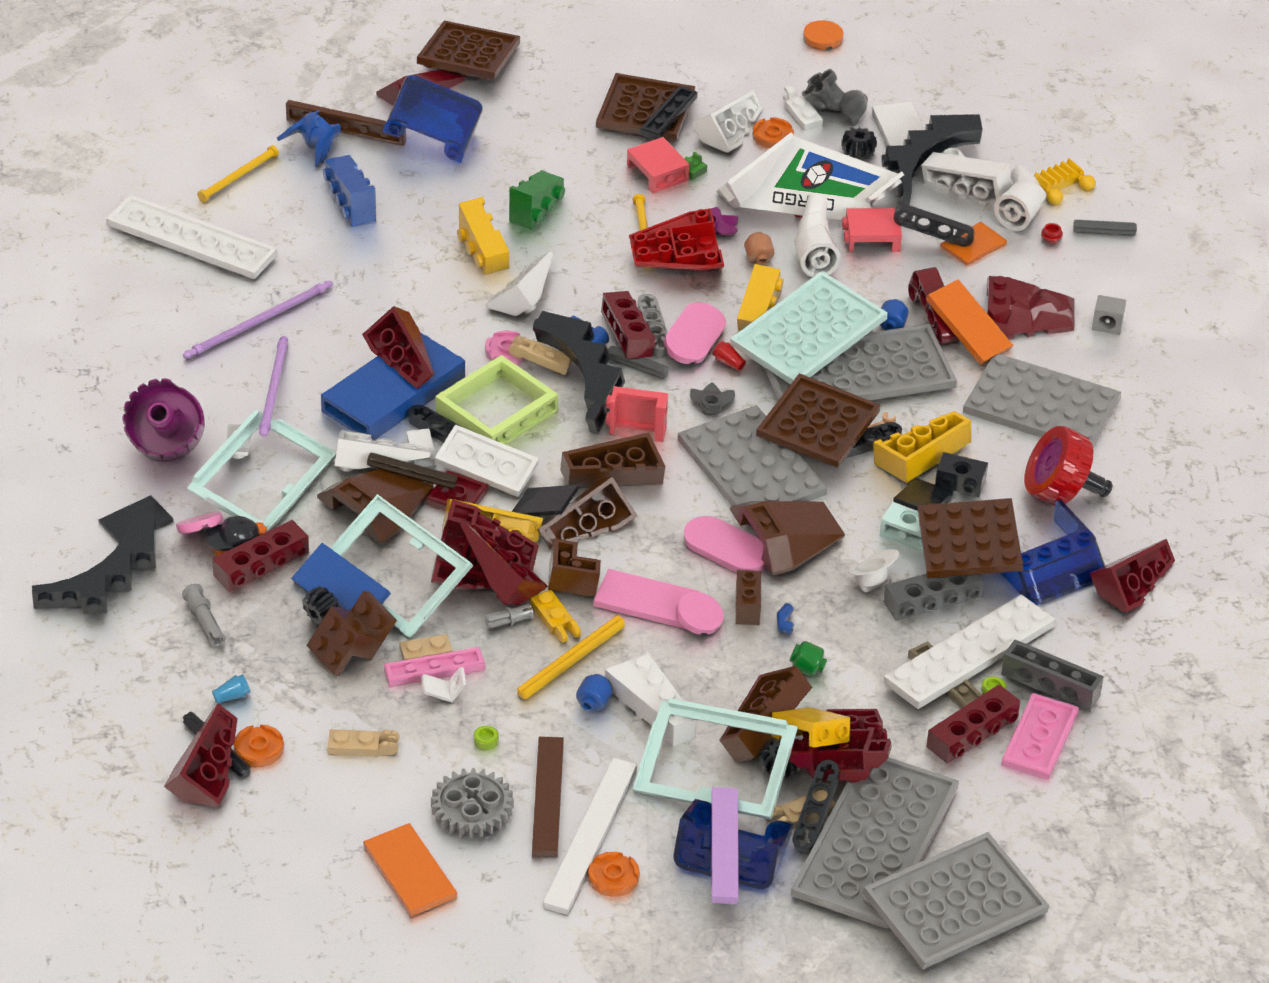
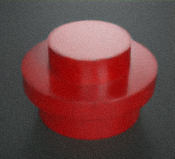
[1041,223,1063,242]

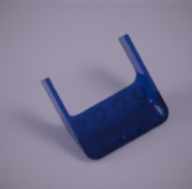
[1001,499,1105,605]

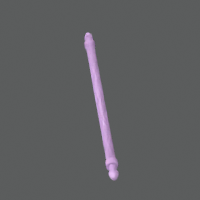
[183,281,333,359]
[259,336,288,437]

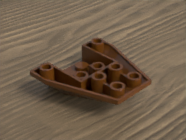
[317,469,434,544]
[730,501,845,576]

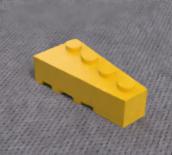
[873,411,971,483]

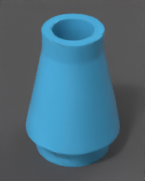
[212,674,251,704]

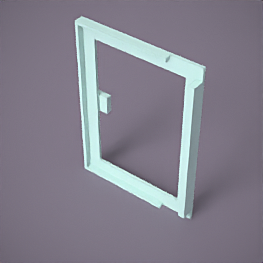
[187,410,336,532]
[331,494,473,639]
[633,698,798,820]

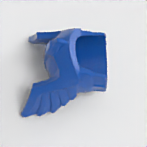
[277,110,341,166]

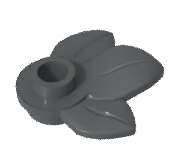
[690,382,735,414]

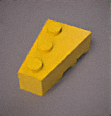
[457,197,509,275]
[737,264,784,331]

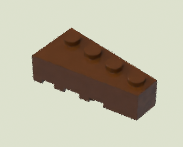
[560,432,665,487]
[719,666,812,762]

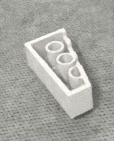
[922,152,1011,207]
[605,653,696,746]

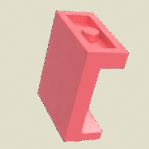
[627,137,690,193]
[842,208,902,252]
[606,386,668,442]

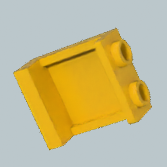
[772,707,850,747]

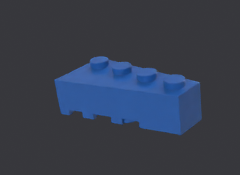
[323,155,376,227]

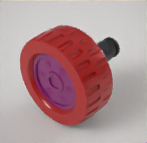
[1024,426,1113,506]

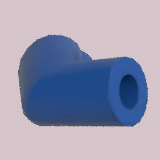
[777,603,794,635]

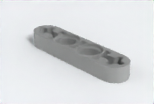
[637,294,669,358]

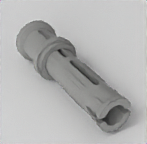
[182,584,226,647]

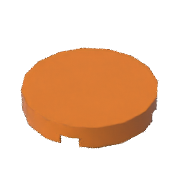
[803,20,844,50]
[752,117,794,148]
[234,725,284,767]
[588,851,640,897]

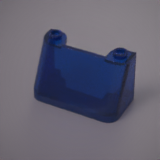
[383,75,483,163]
[673,799,793,889]

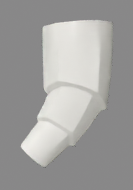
[994,166,1047,231]
[794,194,841,277]

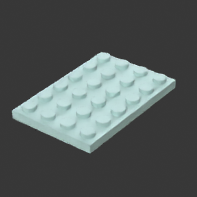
[730,271,887,384]

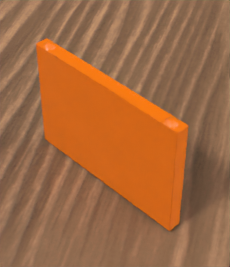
[940,222,1007,266]

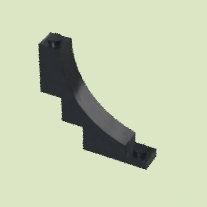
[533,311,625,434]

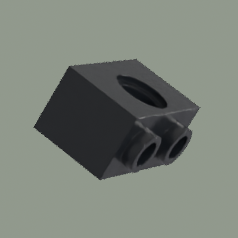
[935,452,988,497]

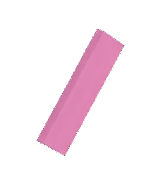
[384,647,485,687]

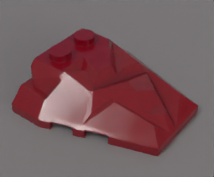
[986,276,1075,340]
[431,499,539,589]
[789,709,892,783]

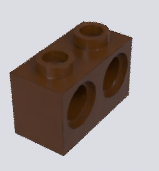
[735,570,761,625]

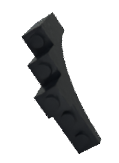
[881,114,983,205]
[32,510,156,614]

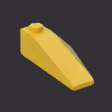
[442,499,543,542]

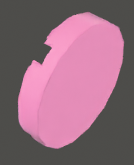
[485,330,525,364]
[176,512,223,534]
[676,592,724,635]

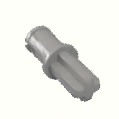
[485,603,534,629]

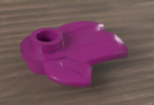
[711,207,738,235]

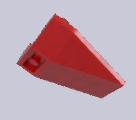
[629,208,724,272]

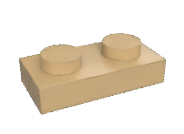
[399,634,453,660]

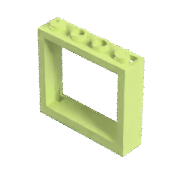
[435,355,558,445]

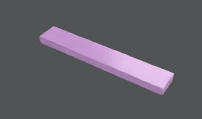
[711,787,738,904]

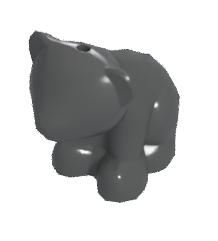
[802,69,868,125]

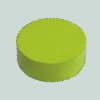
[981,676,1006,695]
[474,726,499,750]

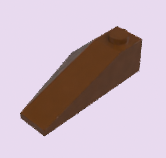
[537,477,638,549]

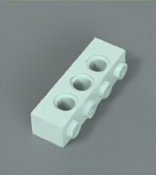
[880,502,923,552]

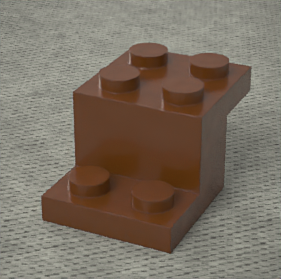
[306,591,397,675]

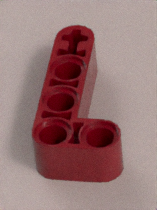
[908,267,960,345]

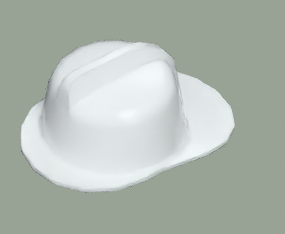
[848,549,900,592]

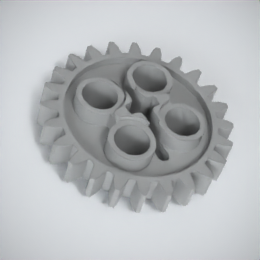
[431,768,514,838]

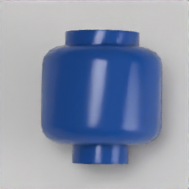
[880,299,909,330]
[576,674,612,711]

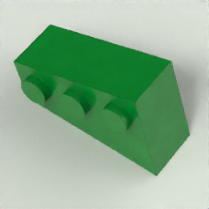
[509,170,565,229]

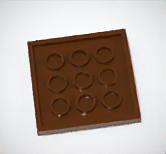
[417,20,520,80]
[596,73,695,141]
[756,373,880,468]
[918,498,1023,578]

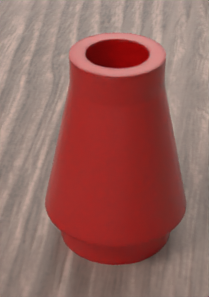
[712,341,746,372]

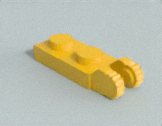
[530,590,581,643]

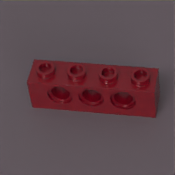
[601,291,656,359]
[212,520,309,592]
[926,684,1020,764]

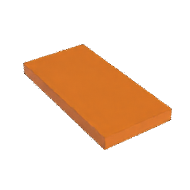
[926,279,1014,365]
[363,823,457,917]

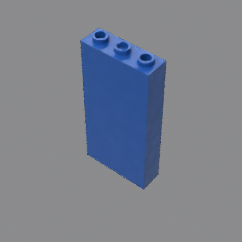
[321,332,465,440]

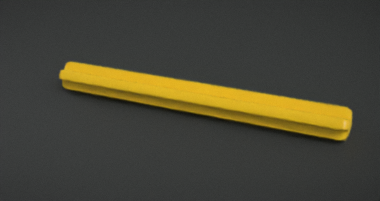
[517,615,625,700]

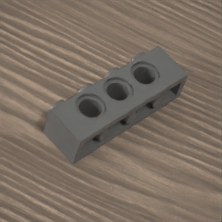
[883,574,984,621]
[1001,639,1104,712]

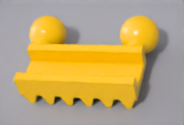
[1034,158,1096,205]

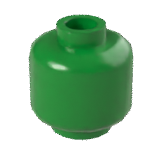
[789,641,827,677]

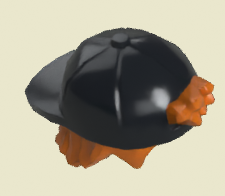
[205,516,267,556]

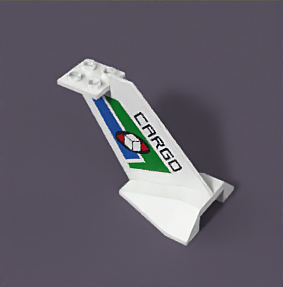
[716,132,904,221]

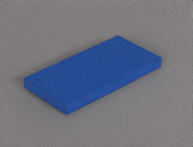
[291,543,391,610]

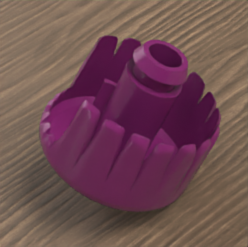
[122,378,205,462]

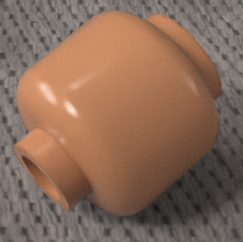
[744,232,774,265]

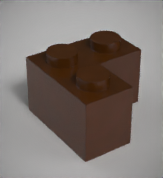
[548,539,601,597]

